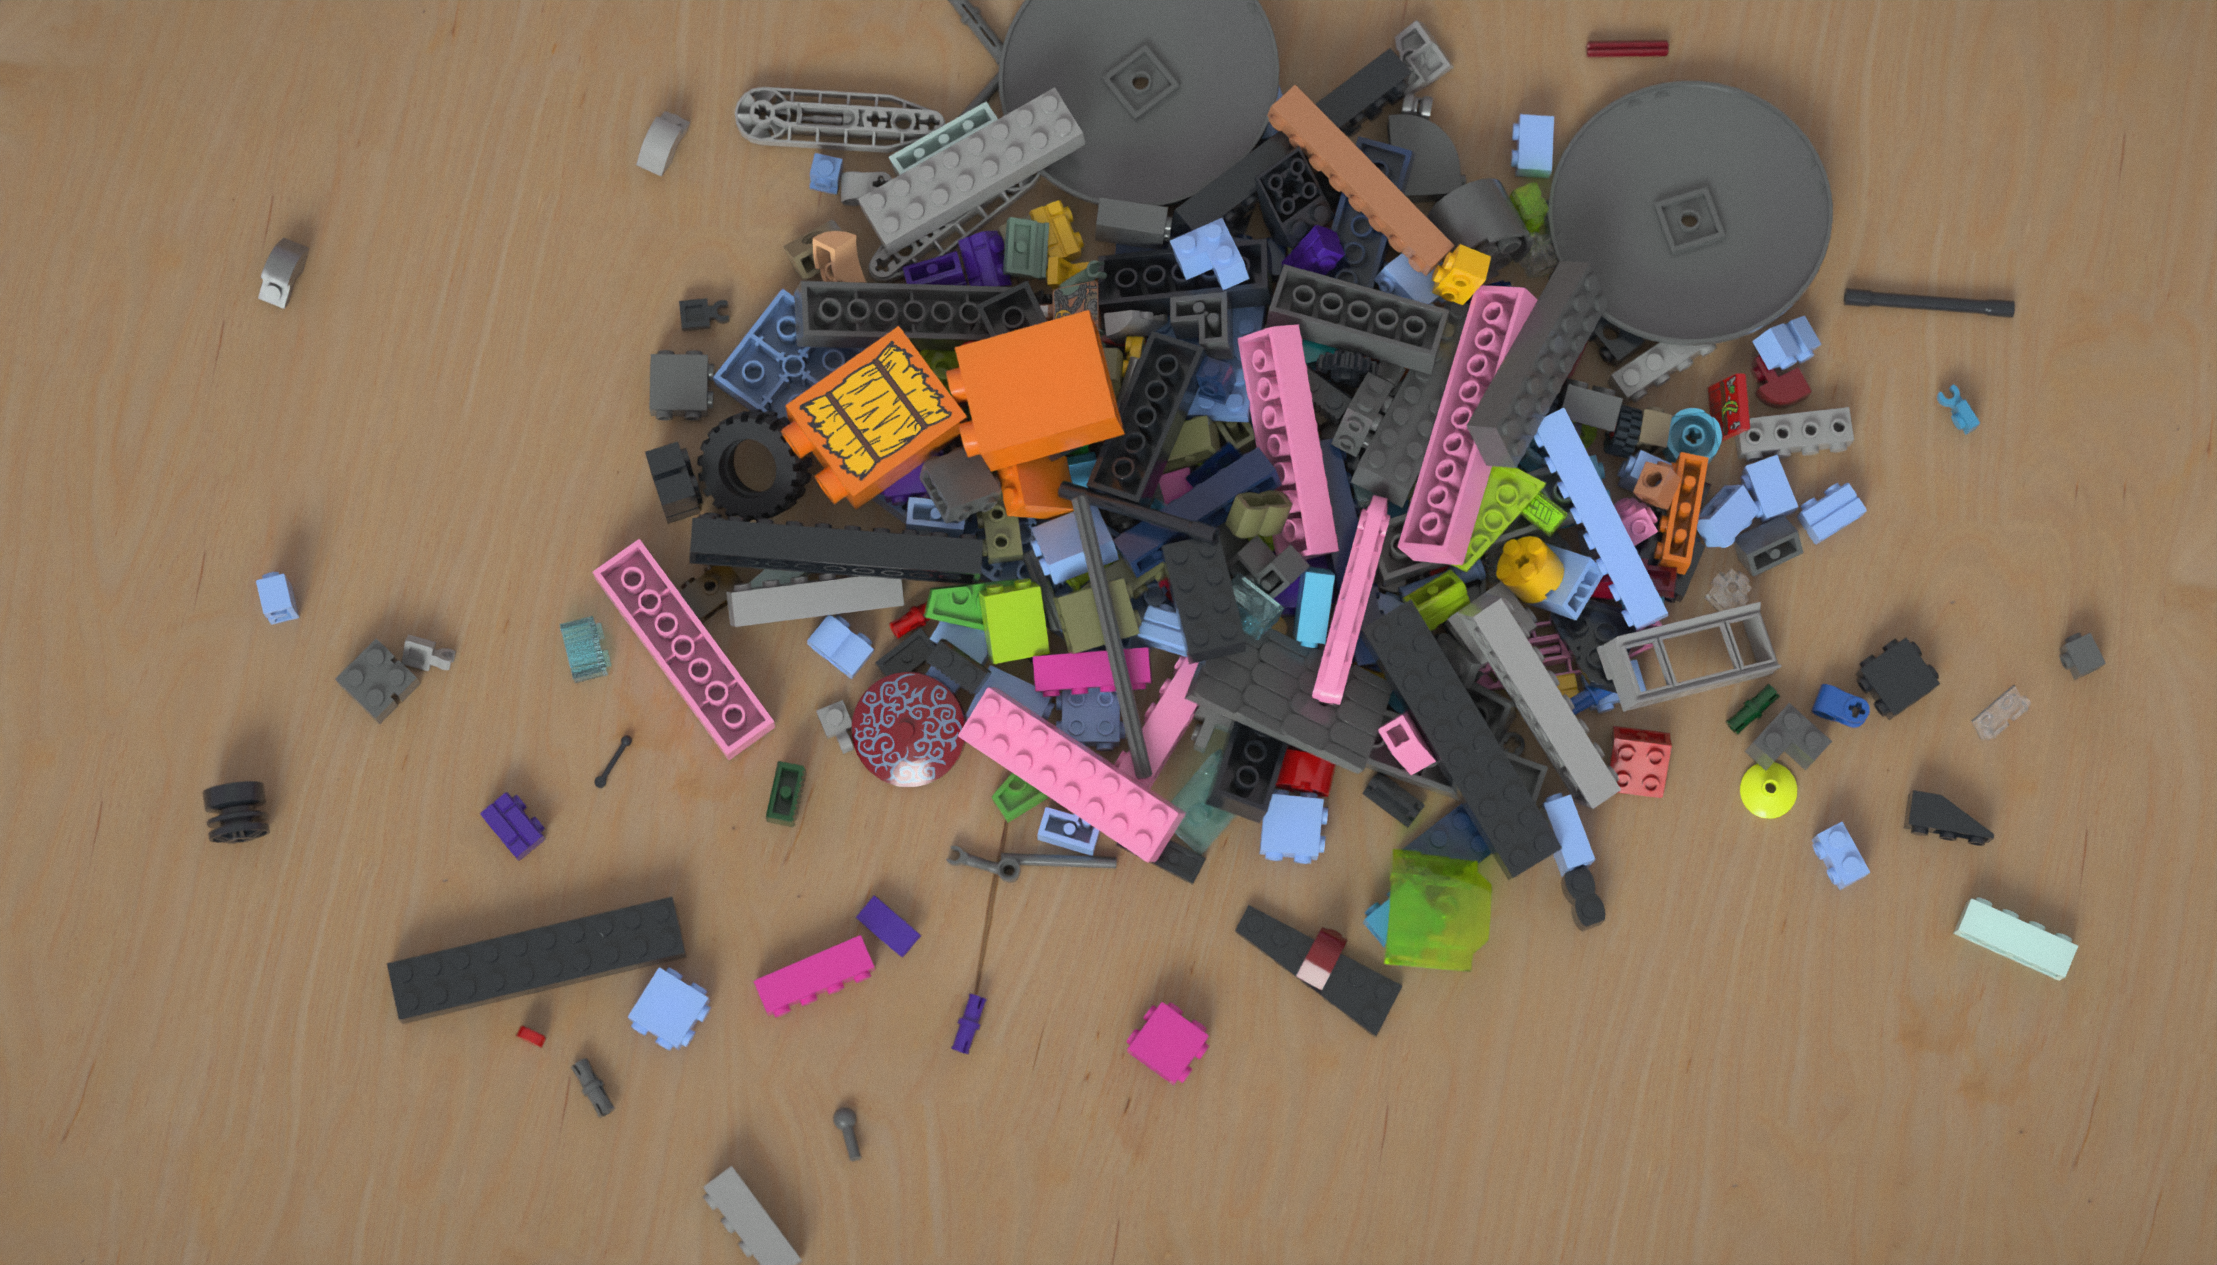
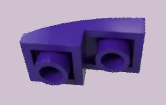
[856,895,922,958]

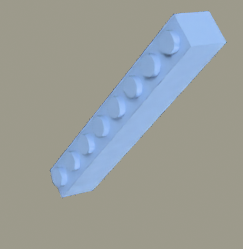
[1533,408,1668,631]

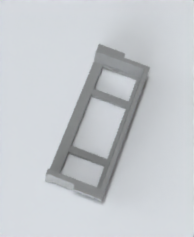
[1597,602,1782,712]

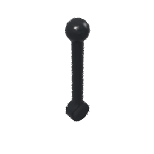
[594,735,632,788]

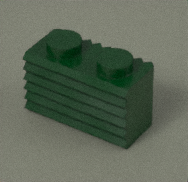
[766,761,807,827]

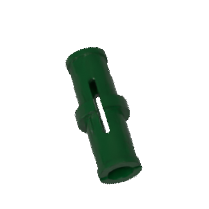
[1725,684,1780,735]

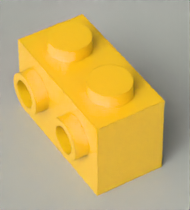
[1432,244,1491,305]

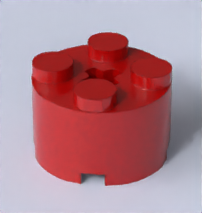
[1275,745,1336,797]

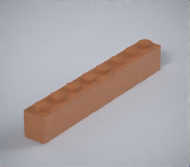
[1267,85,1455,276]

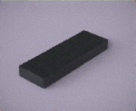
[1116,840,1206,885]

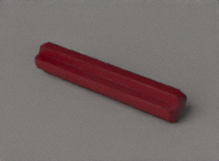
[1586,40,1669,57]

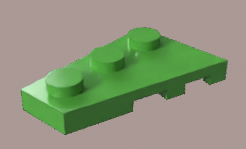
[924,579,1020,631]
[992,773,1049,823]

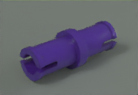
[951,993,987,1055]

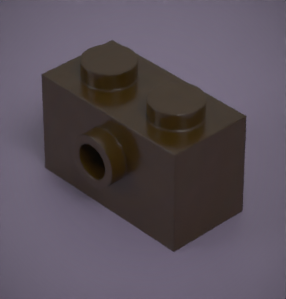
[679,565,744,624]

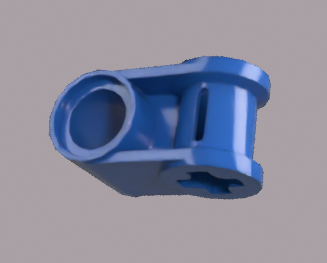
[1811,684,1870,728]

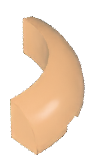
[813,231,867,349]

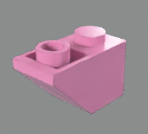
[1378,711,1437,775]

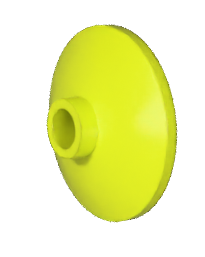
[1740,762,1797,819]

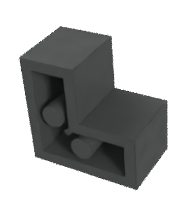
[1170,292,1233,360]
[1226,535,1310,608]
[1745,703,1832,770]

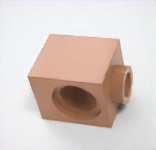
[1633,461,1681,510]

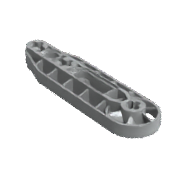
[735,87,945,153]
[869,172,1041,283]

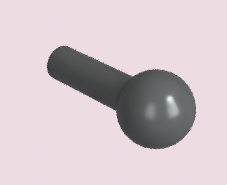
[833,1107,861,1161]

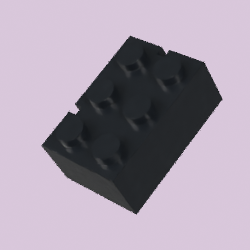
[645,441,703,524]

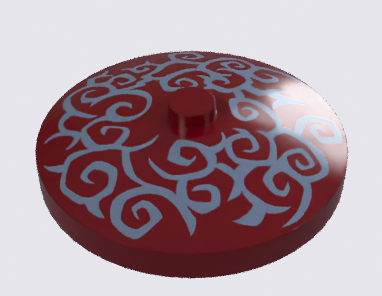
[852,672,966,787]

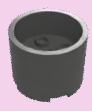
[1427,178,1533,281]

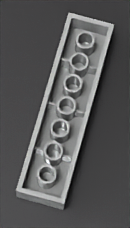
[858,87,1085,256]
[1457,593,1621,809]

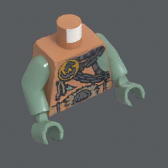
[1040,260,1107,348]

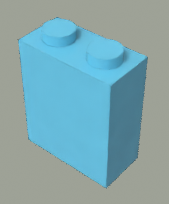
[1292,567,1335,648]

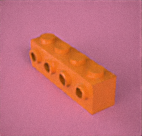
[1654,452,1709,575]

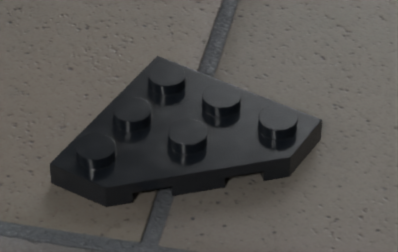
[1550,599,1637,693]

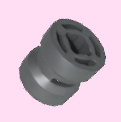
[1401,92,1433,120]

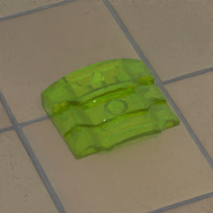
[1384,849,1492,972]

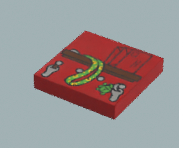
[1708,373,1750,442]

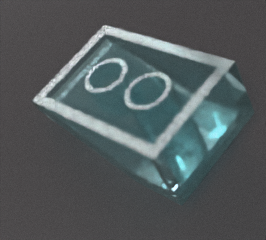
[1171,749,1237,855]

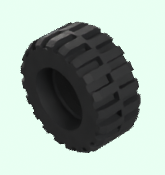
[697,409,813,522]

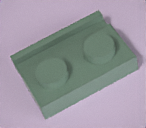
[1003,217,1049,280]

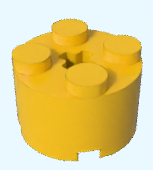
[1496,536,1564,603]

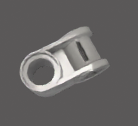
[841,171,892,206]

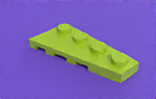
[1451,466,1546,573]

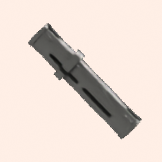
[948,0,1003,65]

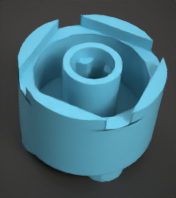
[1662,408,1722,464]

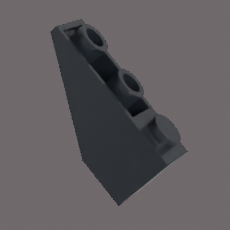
[1904,790,1994,846]

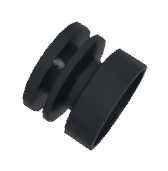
[203,781,270,844]

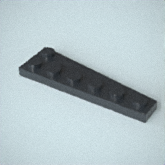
[1235,905,1403,1037]

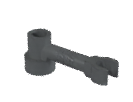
[946,846,1021,883]

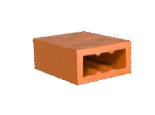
[997,456,1074,520]

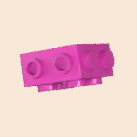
[1126,1002,1210,1086]

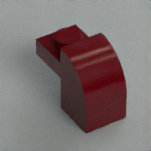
[1750,355,1812,409]
[1296,927,1348,990]

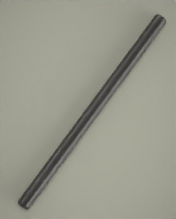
[1072,495,1152,779]

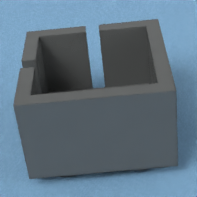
[335,638,420,725]

